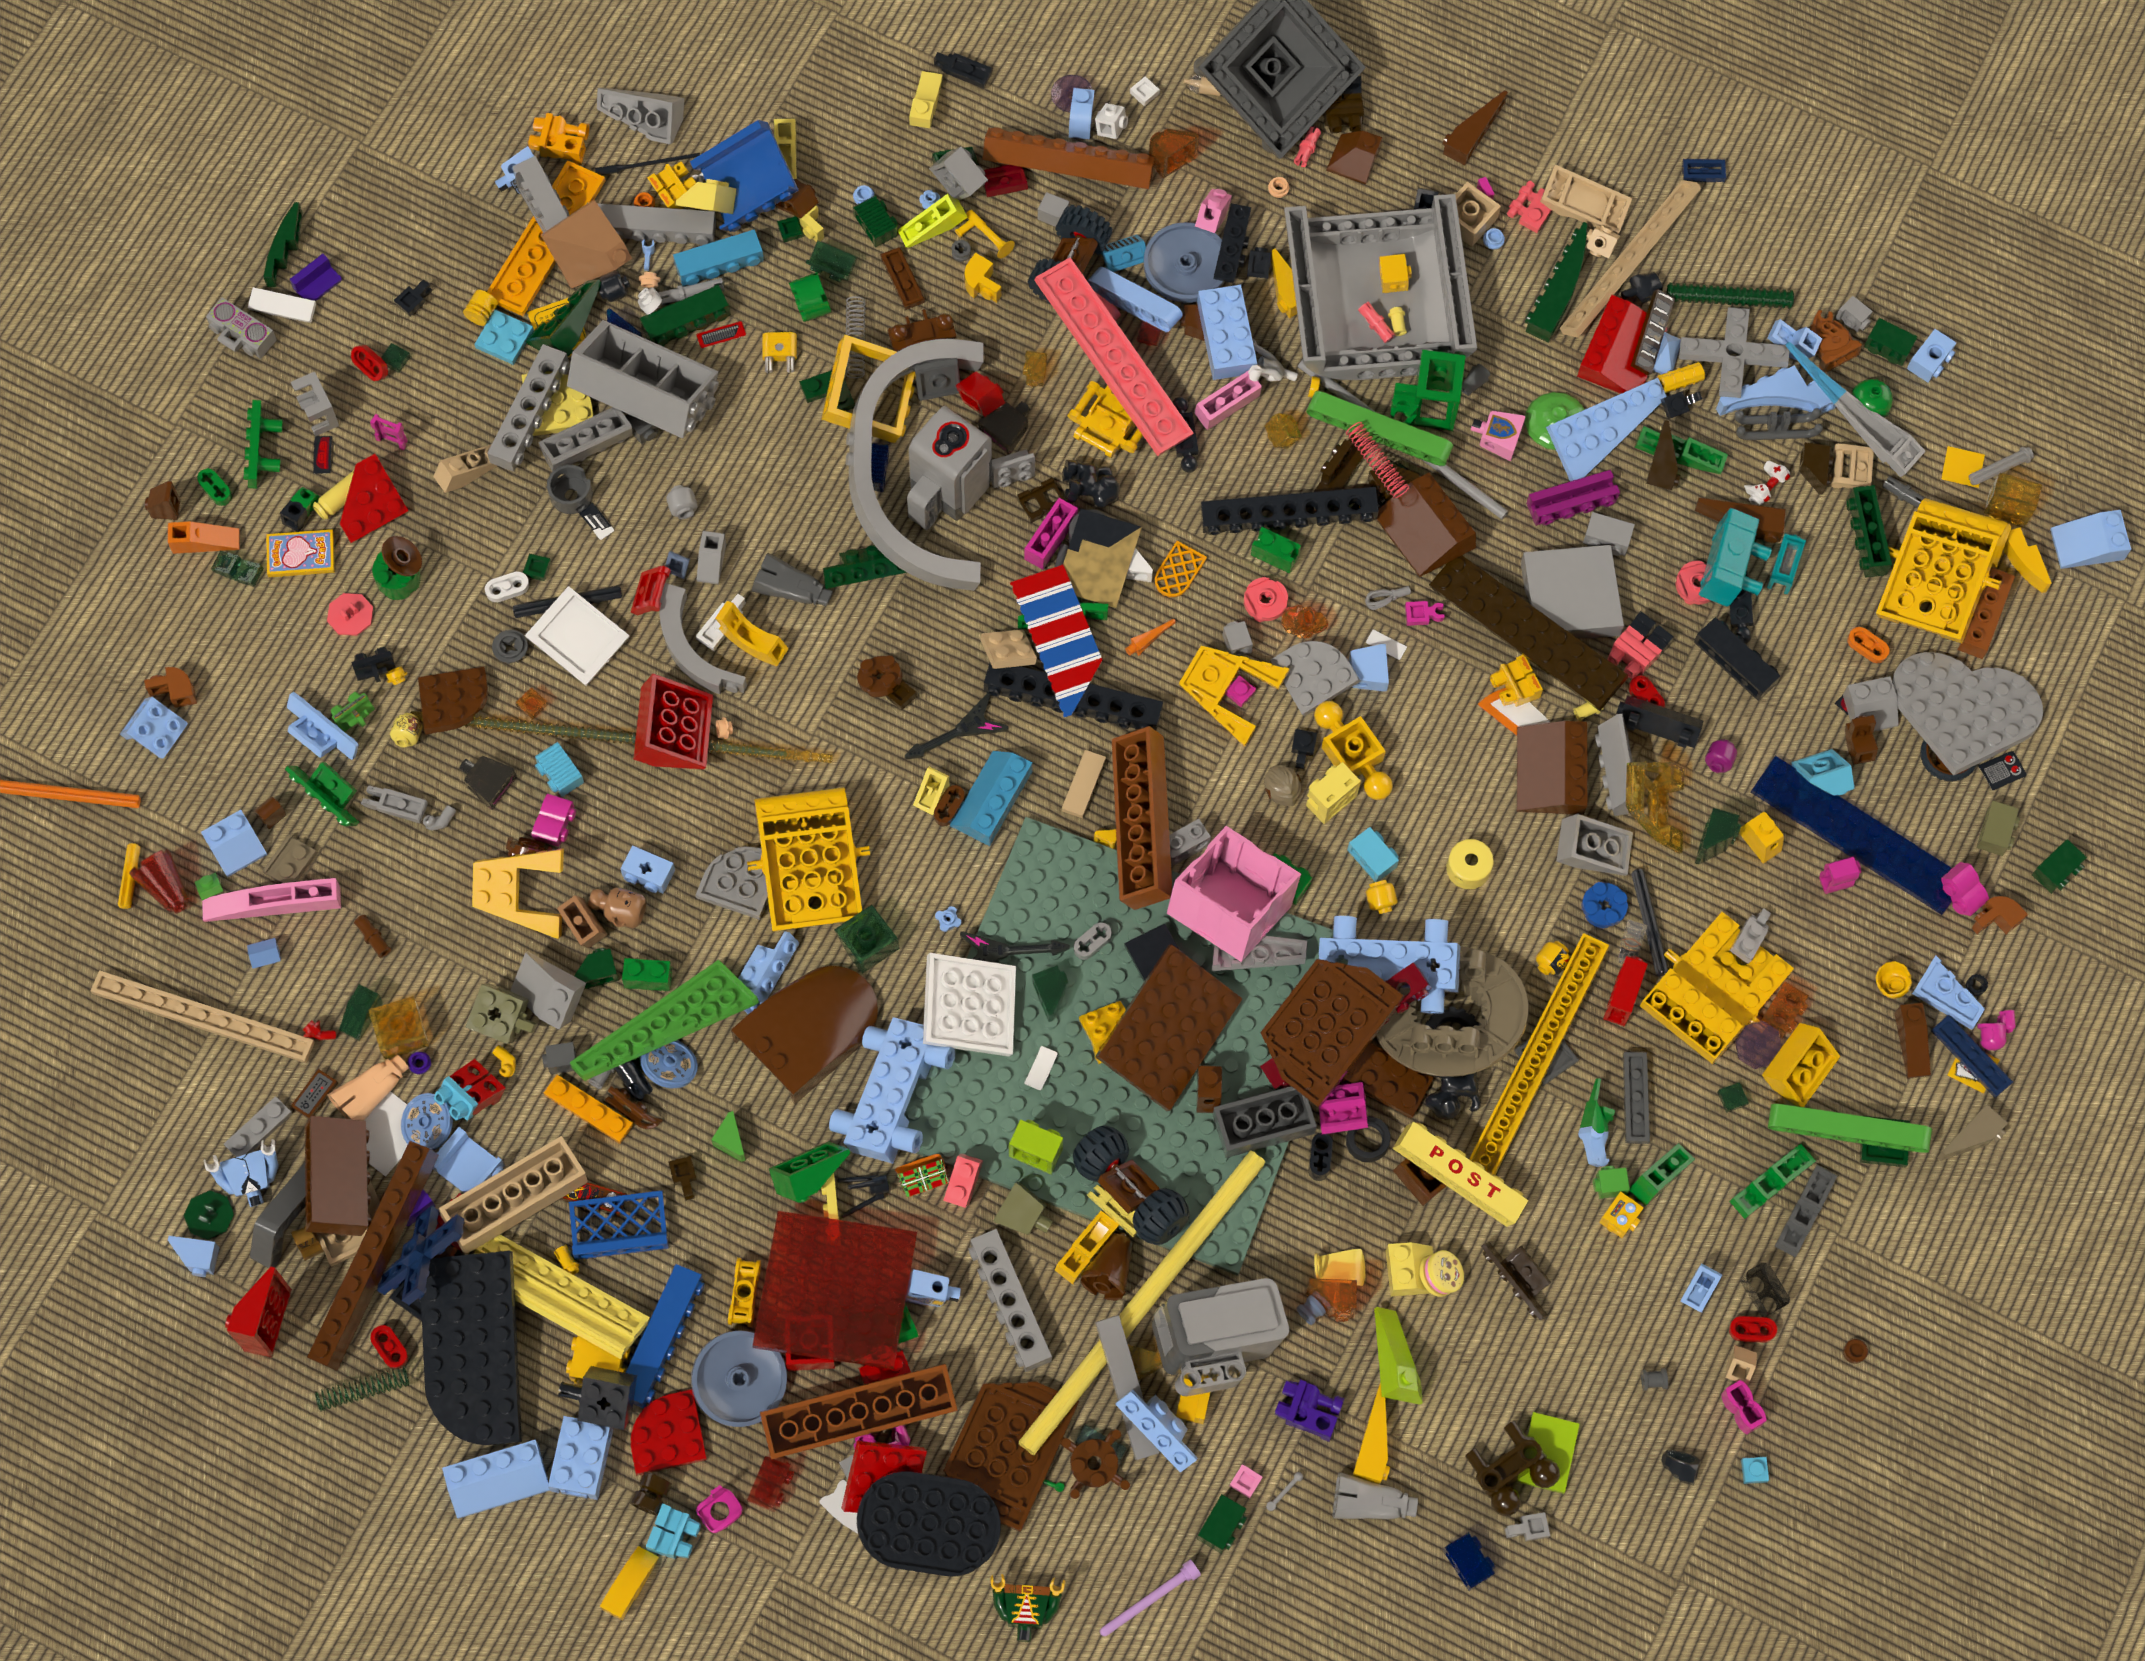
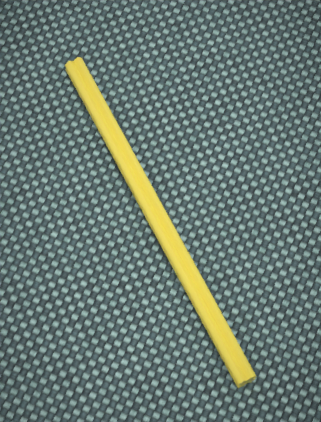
[1019,1150,1265,1455]

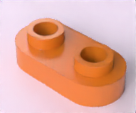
[1847,627,1889,663]

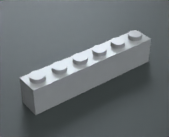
[587,203,716,245]

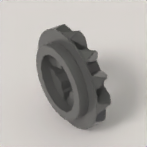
[492,630,528,664]

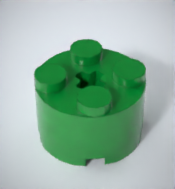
[789,272,832,322]
[372,552,420,600]

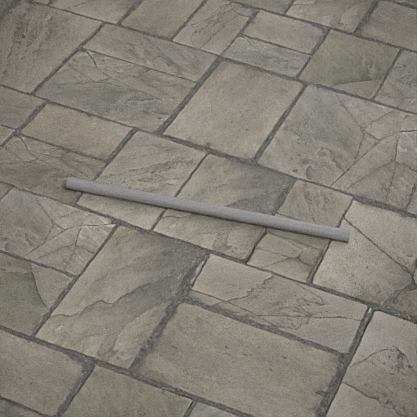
[1298,360,1508,520]

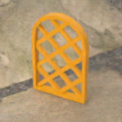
[1155,541,1207,597]

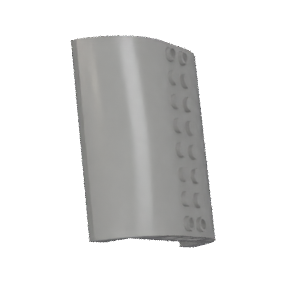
[1284,194,1477,380]

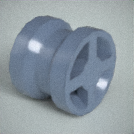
[1296,1295,1326,1325]

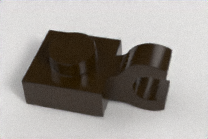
[668,1156,697,1201]

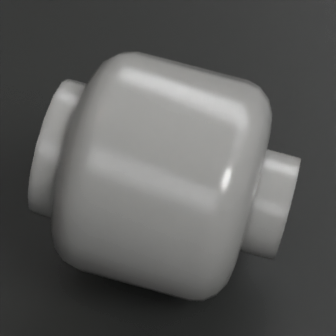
[666,485,698,519]

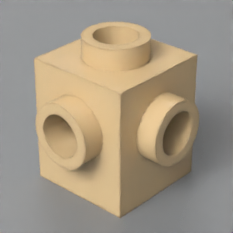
[1586,224,1620,258]

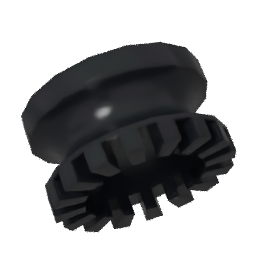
[1965,974,1988,997]

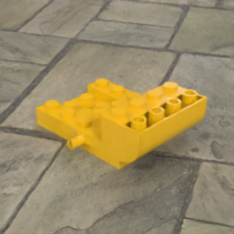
[1876,498,2011,644]
[747,787,870,932]
[1640,912,1794,1065]

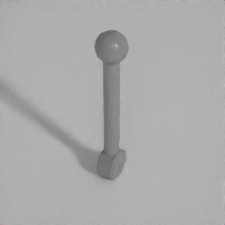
[1266,1472,1303,1511]

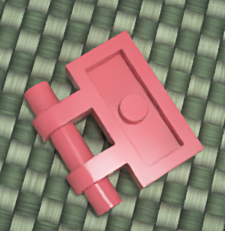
[1507,181,1552,233]

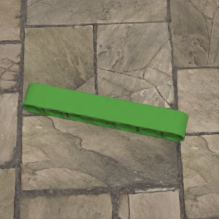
[1306,391,1453,466]
[1768,1104,1932,1153]

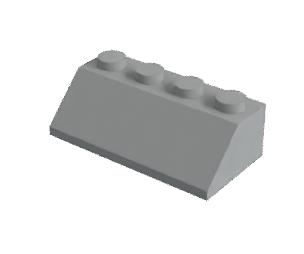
[538,407,632,471]
[1595,714,1641,816]

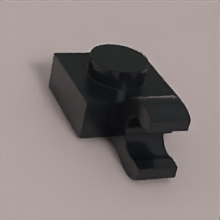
[394,280,432,317]
[1660,391,1702,419]
[1291,729,1317,769]

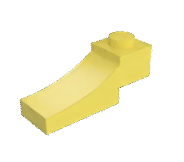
[909,71,943,129]
[774,119,797,179]

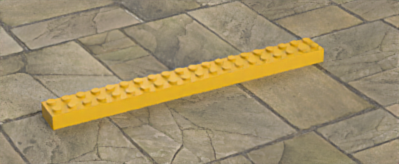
[1469,933,1609,1175]

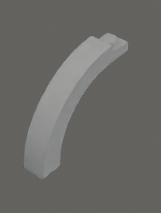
[660,583,747,694]

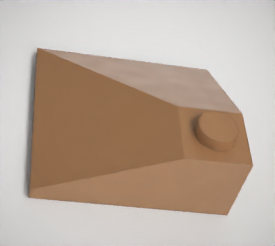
[541,200,632,288]

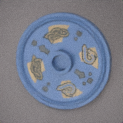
[640,1040,697,1088]
[401,1093,453,1150]

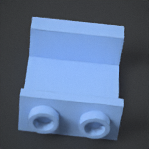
[433,1127,505,1193]

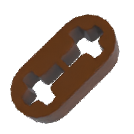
[934,785,965,826]

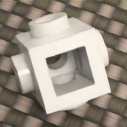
[1095,103,1128,139]

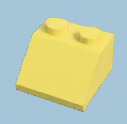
[676,179,736,214]
[1386,1242,1433,1297]

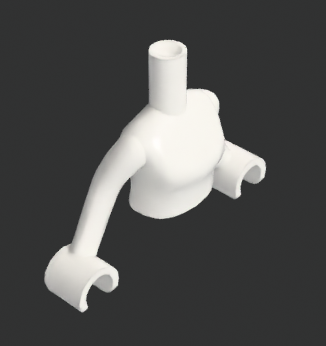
[1248,338,1298,381]

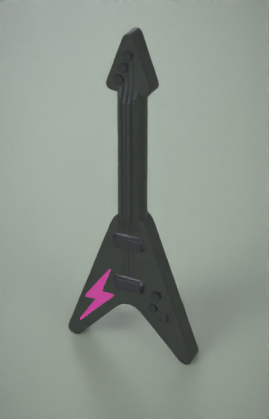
[905,694,1008,760]
[960,931,1070,963]

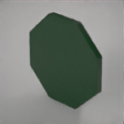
[183,1190,234,1240]

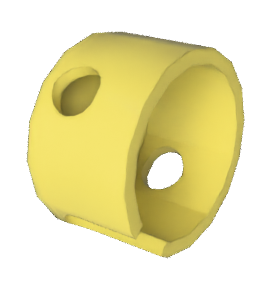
[1446,839,1494,889]

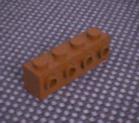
[1957,567,2015,659]

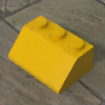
[1762,1023,1840,1107]

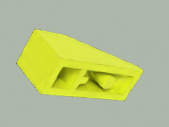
[897,194,968,248]

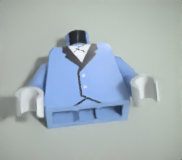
[204,1139,279,1207]

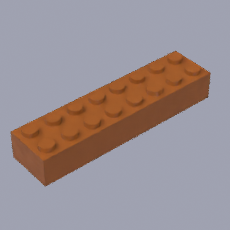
[1112,726,1172,910]
[760,1363,958,1459]

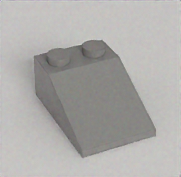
[1556,814,1633,876]
[510,951,586,1030]

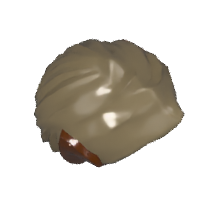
[1263,765,1301,807]

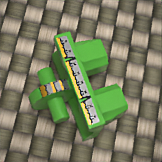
[331,692,375,732]

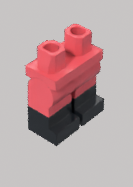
[1607,611,1674,679]

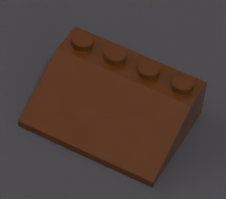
[1376,473,1476,577]
[1516,721,1587,815]

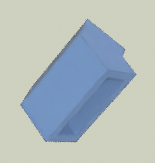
[247,938,281,969]

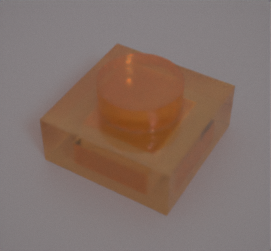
[515,687,548,720]

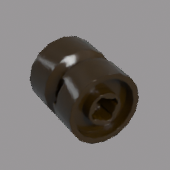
[630,1472,672,1516]

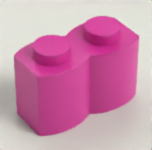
[531,794,576,847]
[1819,857,1861,894]
[1941,862,1989,916]
[1721,1380,1766,1435]

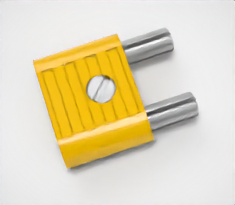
[762,332,797,373]

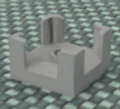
[291,371,339,436]

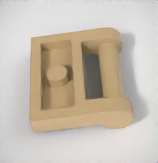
[1831,444,1874,488]

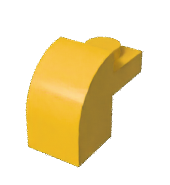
[965,252,1001,303]

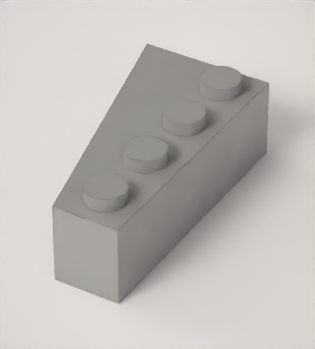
[512,156,570,233]

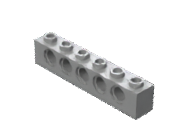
[487,344,570,472]
[968,1229,1052,1372]

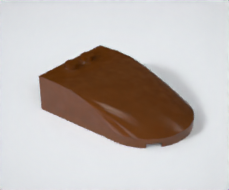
[731,966,878,1105]

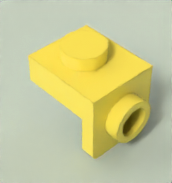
[800,206,824,243]

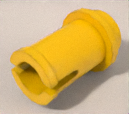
[554,1245,579,1275]

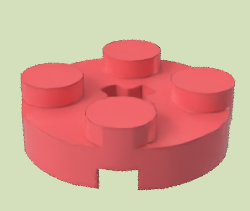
[1675,561,1711,605]
[1244,577,1288,622]

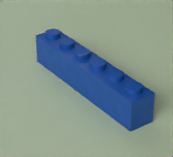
[626,1264,705,1408]

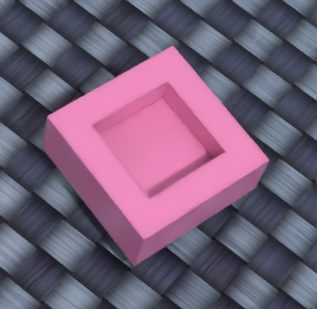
[1230,1464,1263,1499]

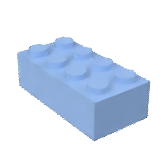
[1197,285,1257,380]

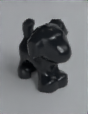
[1062,459,1120,508]
[1425,1072,1481,1120]

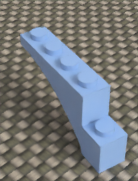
[1716,365,1836,416]

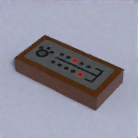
[291,1069,338,1119]

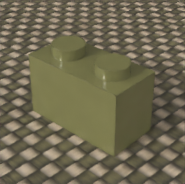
[1976,801,2020,856]

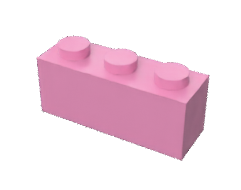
[1195,370,1262,430]

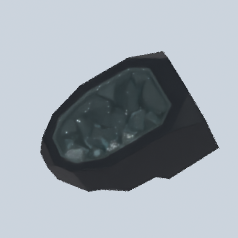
[1661,1450,1701,1486]

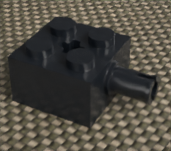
[558,1366,637,1430]

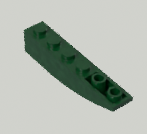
[1525,222,1587,343]

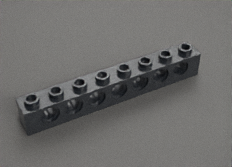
[1201,487,1378,535]
[984,662,1163,731]

